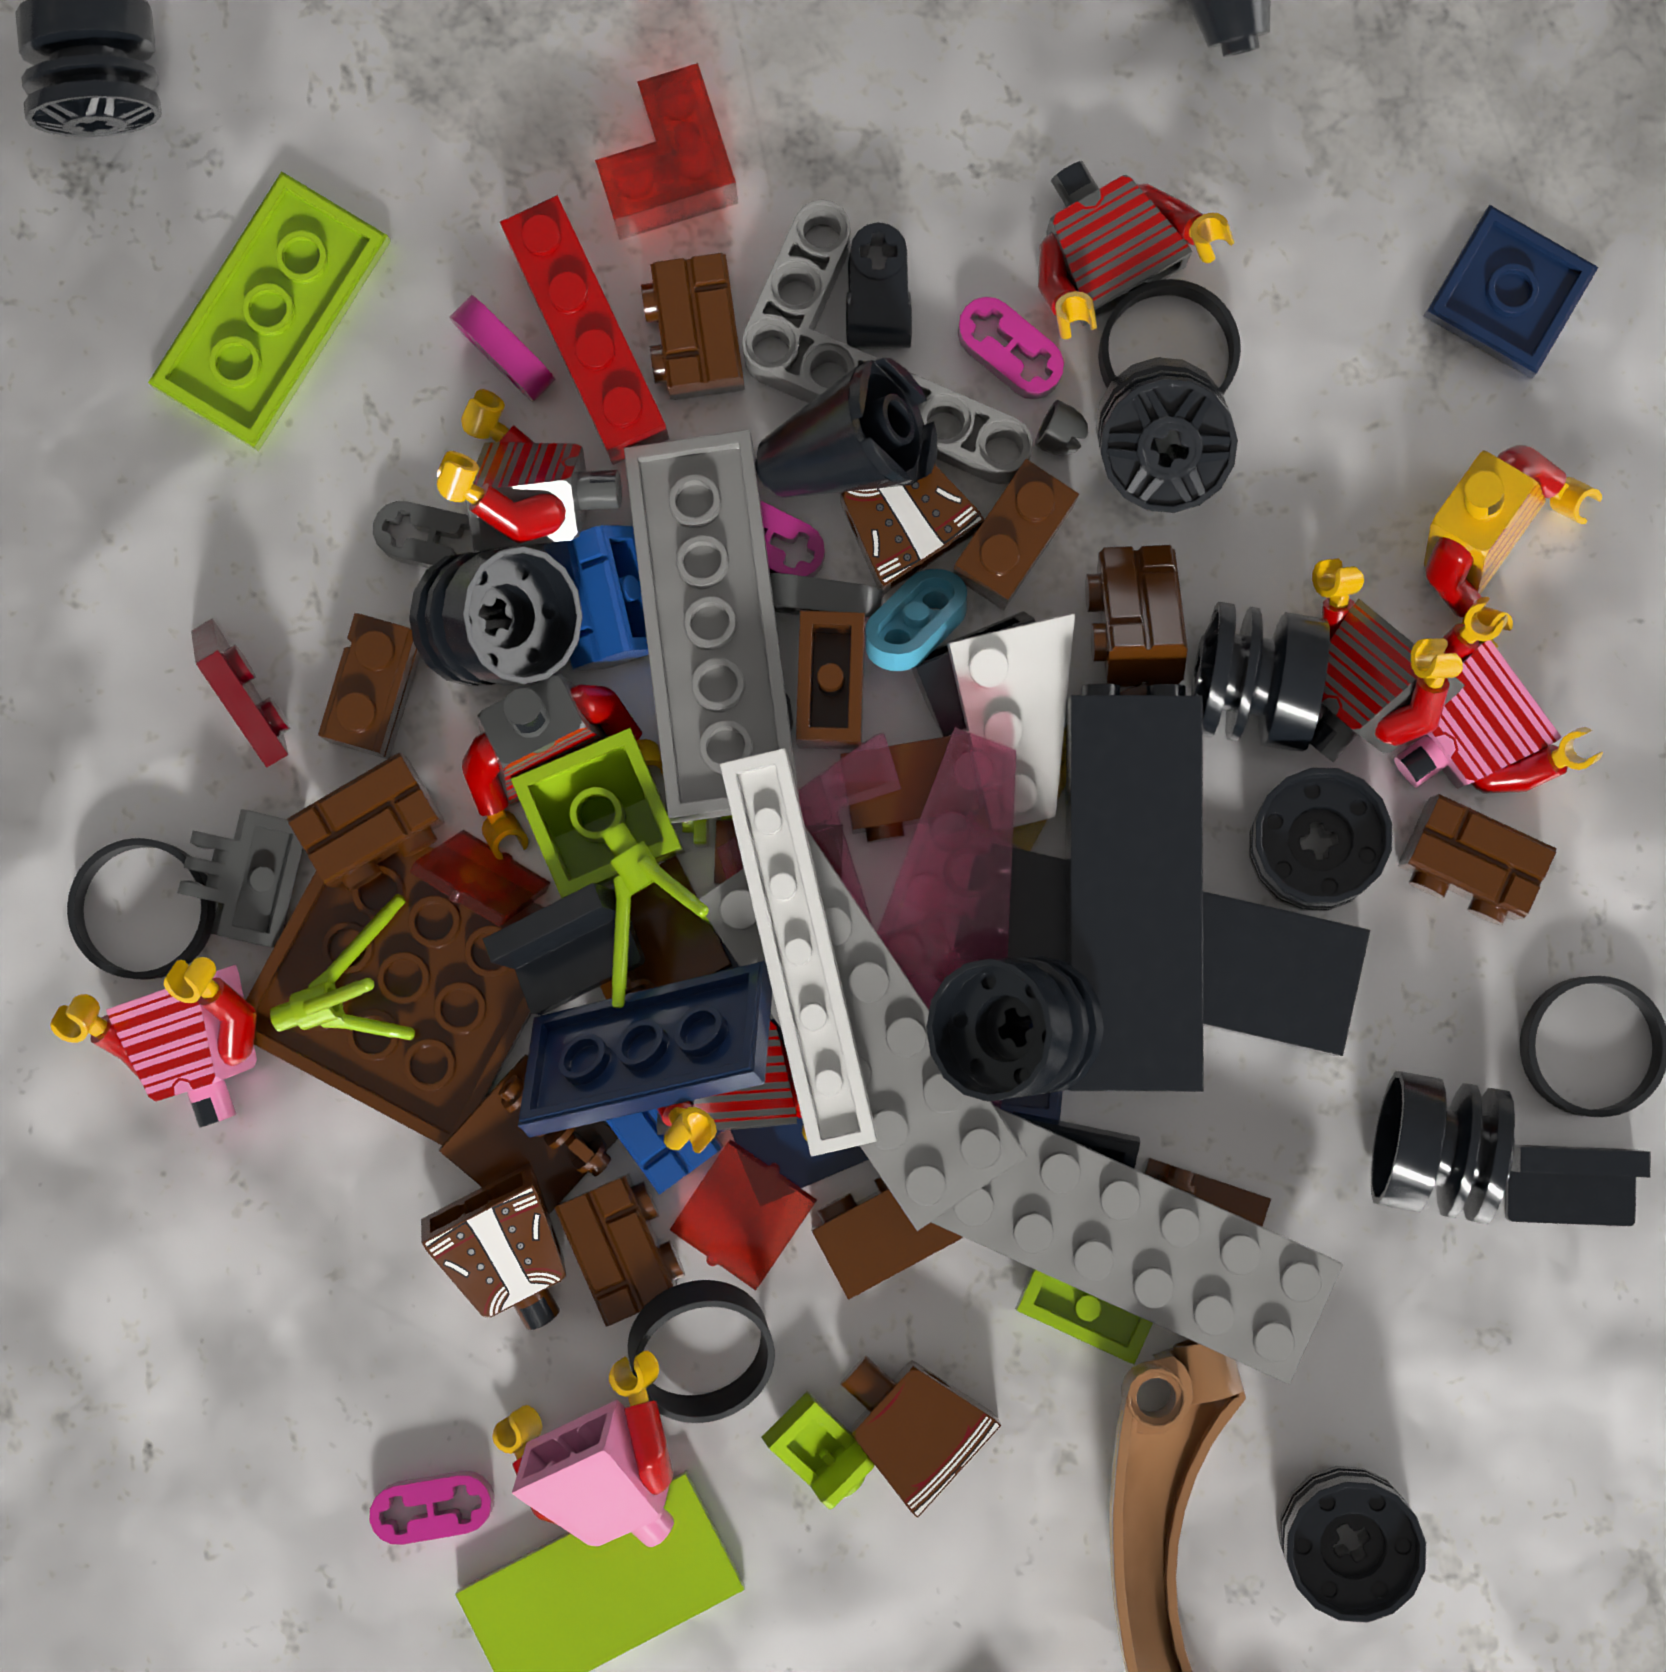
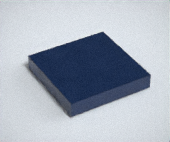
[1423,205,1599,379]

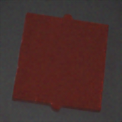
[410,830,551,927]
[670,1139,817,1290]

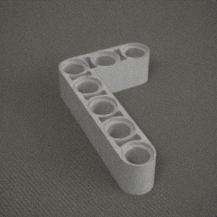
[742,199,1033,484]

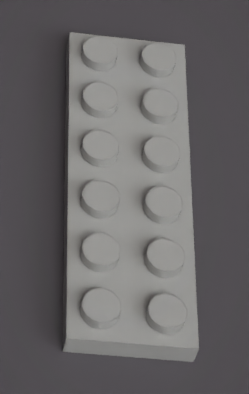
[624,430,800,824]
[699,828,1028,1231]
[931,1106,1343,1385]

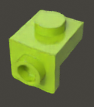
[761,1391,875,1509]

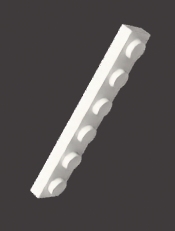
[720,748,878,1157]

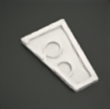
[947,613,1075,832]

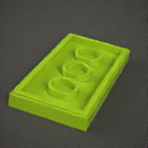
[148,171,391,452]
[455,1470,745,1672]

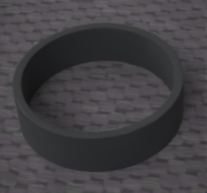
[1098,279,1241,395]
[67,838,216,980]
[1520,976,1666,1117]
[627,1280,775,1423]

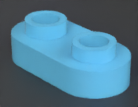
[865,569,967,671]

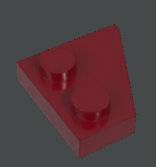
[191,618,291,768]

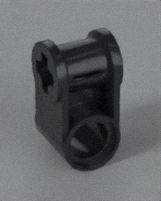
[846,222,912,349]

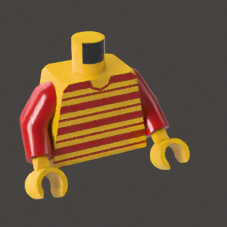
[1424,445,1602,648]

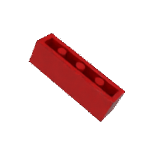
[500,195,669,465]

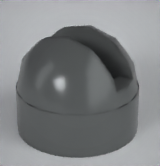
[1035,399,1088,456]

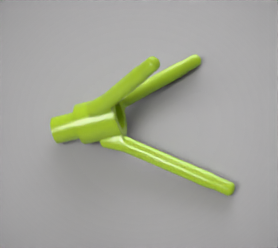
[602,822,713,1008]
[270,894,415,1040]

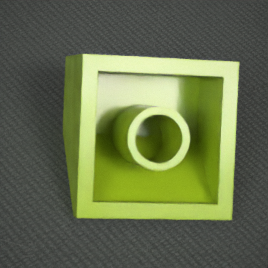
[511,728,685,898]

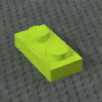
[1015,1269,1153,1365]

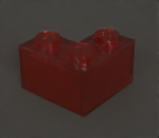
[595,63,738,240]

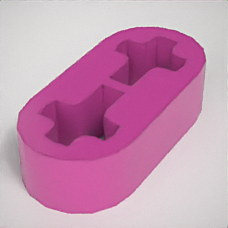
[449,295,556,402]
[958,297,1064,399]
[760,500,825,577]
[369,1471,495,1545]

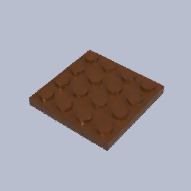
[246,846,544,1145]

